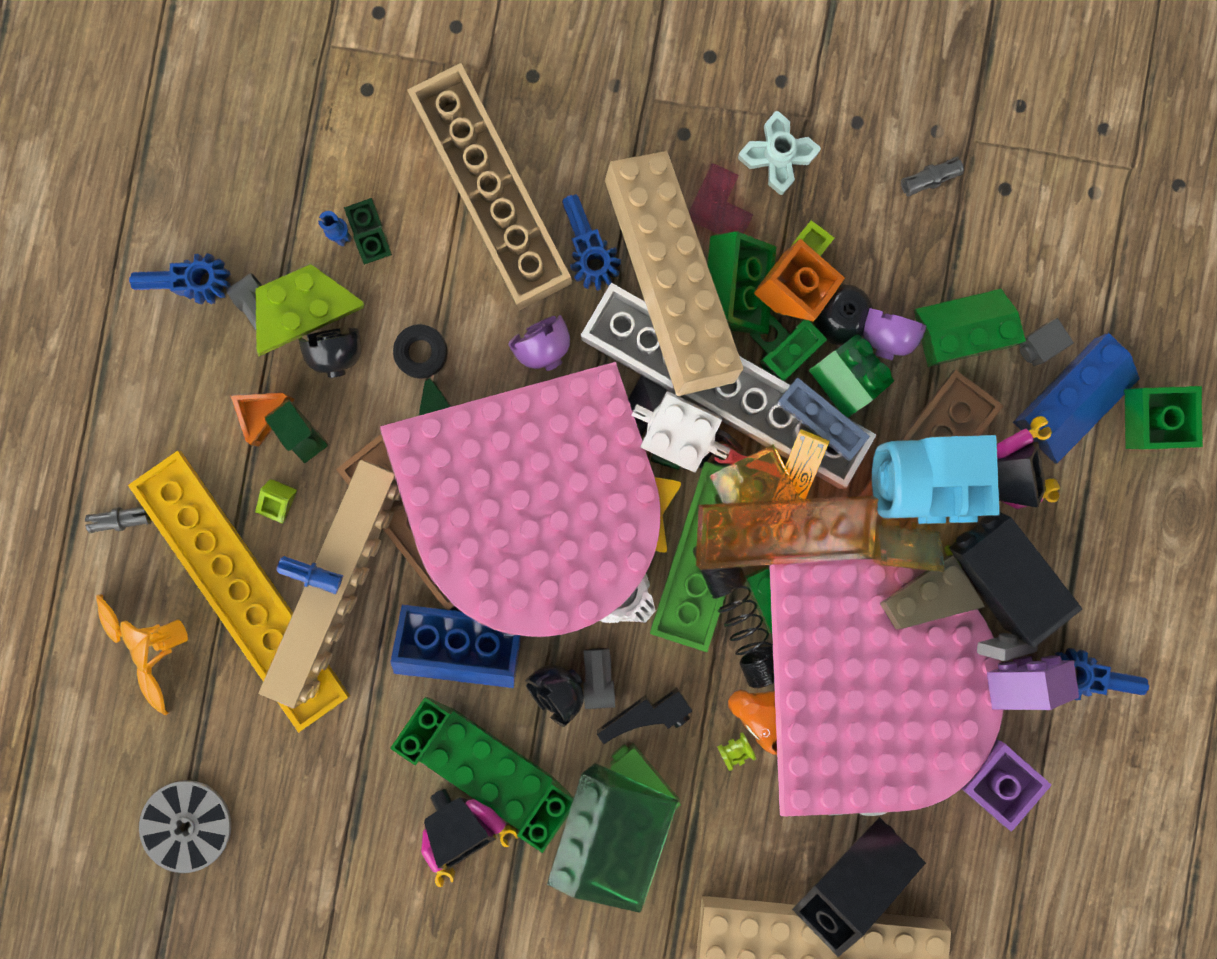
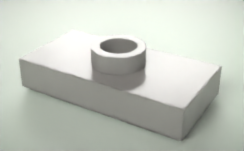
[977,633,1038,661]

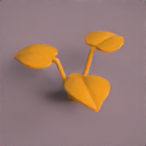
[96,594,188,715]

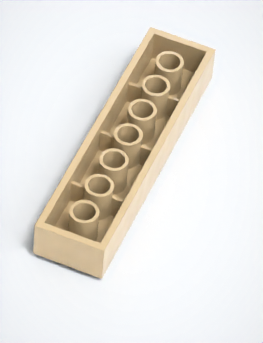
[407,63,572,311]
[605,151,744,396]
[258,460,401,709]
[696,896,951,959]

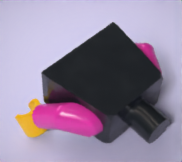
[997,416,1060,509]
[421,789,518,887]

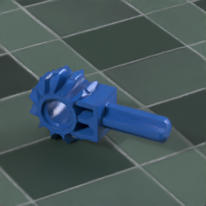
[562,194,621,291]
[129,253,231,305]
[1055,648,1149,700]

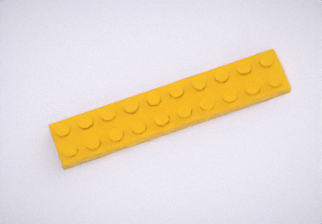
[128,451,350,733]

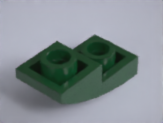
[344,198,392,265]

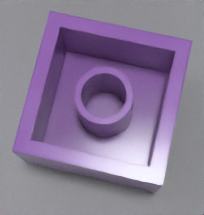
[987,656,1079,710]
[961,739,1052,832]

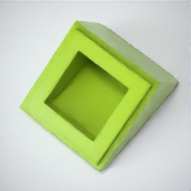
[255,479,297,524]

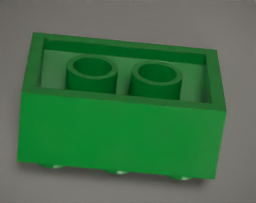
[707,231,777,334]
[914,289,1026,367]

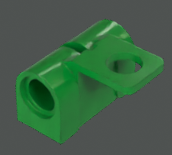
[749,315,827,381]

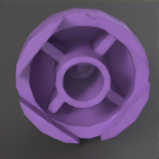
[863,308,927,360]
[508,315,570,371]

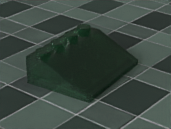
[547,763,679,913]

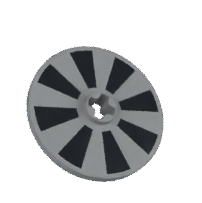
[139,780,231,873]

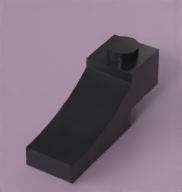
[597,687,692,744]

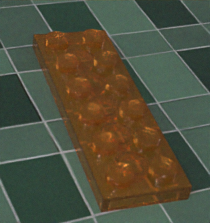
[696,496,878,570]

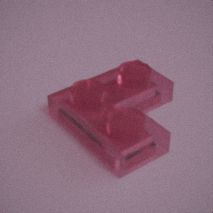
[689,163,753,234]

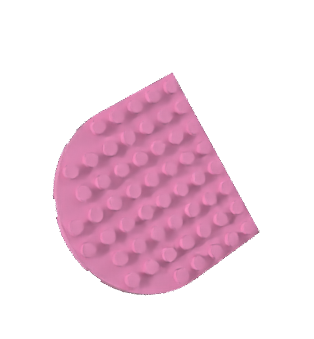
[380,362,660,637]
[769,558,1003,816]

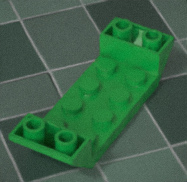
[390,697,577,853]

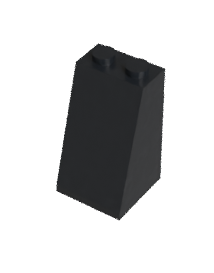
[948,512,1083,648]
[792,817,926,957]

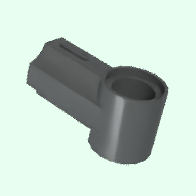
[226,273,262,330]
[583,648,615,709]

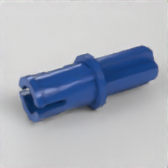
[318,211,352,246]
[277,556,343,595]

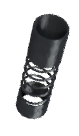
[693,535,774,688]

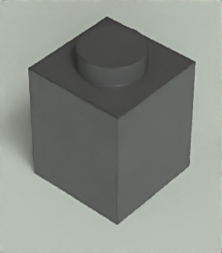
[1019,318,1074,366]

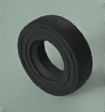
[393,324,448,379]

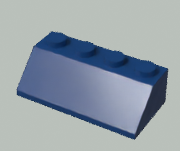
[1013,333,1140,464]
[390,604,521,688]

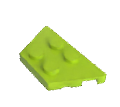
[255,264,364,356]

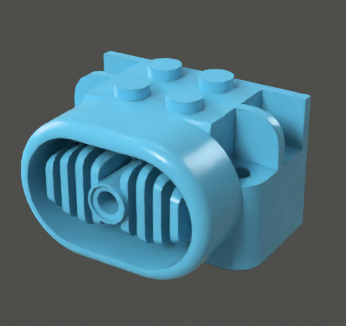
[872,435,1000,524]

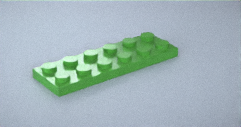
[649,462,762,652]

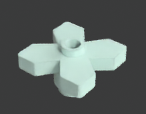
[738,111,821,195]

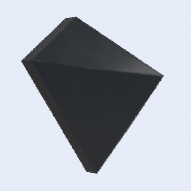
[628,375,667,437]

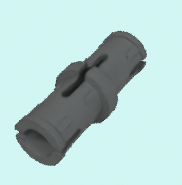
[901,157,964,197]
[85,507,152,533]

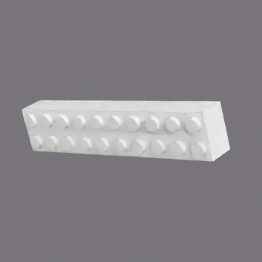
[581,283,876,489]

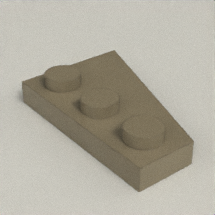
[880,555,985,630]

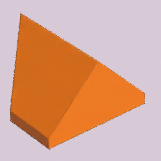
[231,393,295,447]

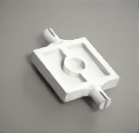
[631,391,731,473]

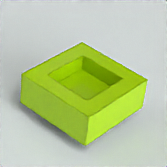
[791,220,834,256]

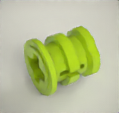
[717,732,756,771]

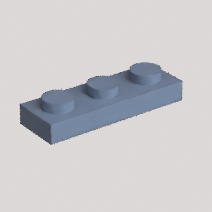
[776,378,870,461]

